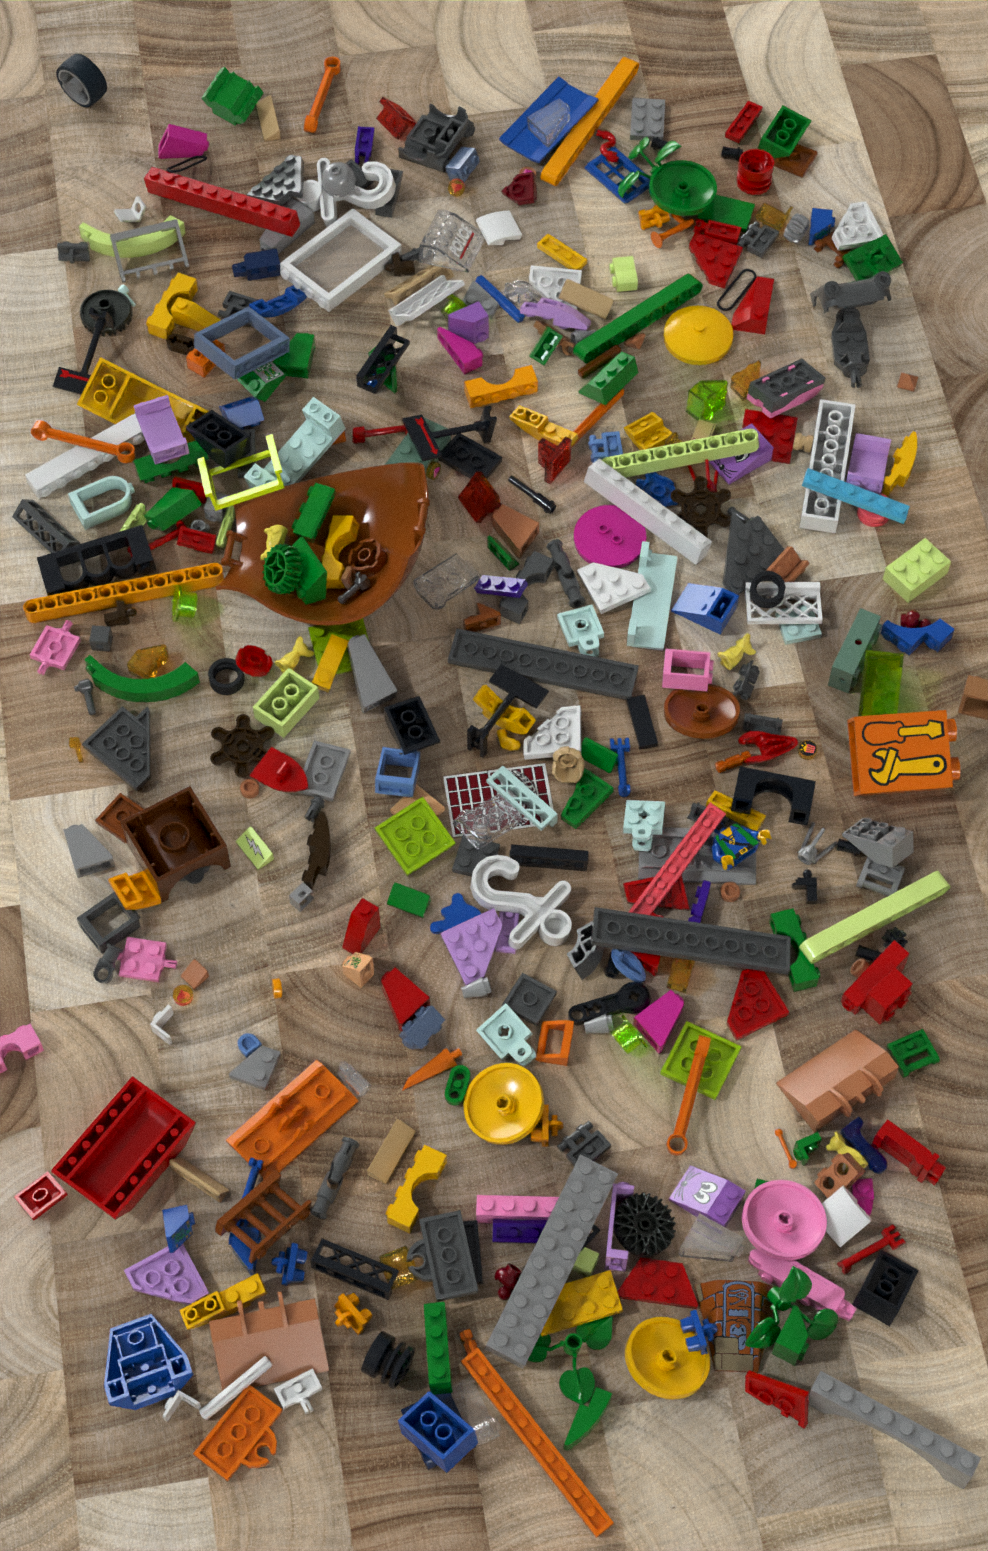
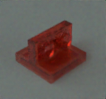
[376,97,417,140]
[538,437,572,484]
[458,471,502,523]

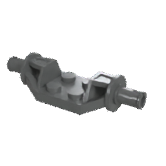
[831,308,870,388]

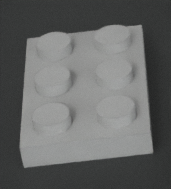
[630,98,665,141]
[297,740,351,802]

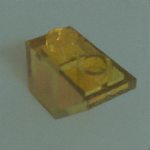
[730,360,761,401]
[127,644,169,679]
[666,958,696,993]

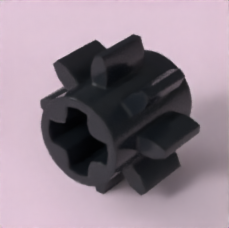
[882,927,908,948]

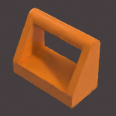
[535,1020,574,1066]

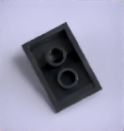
[186,410,250,469]
[384,696,440,755]
[852,1249,918,1327]

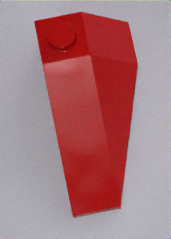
[731,276,774,335]

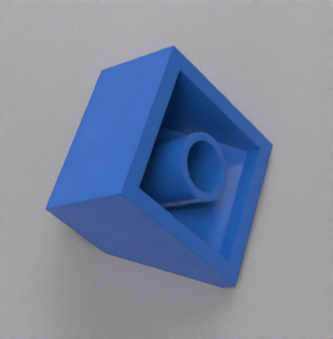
[219,396,265,430]

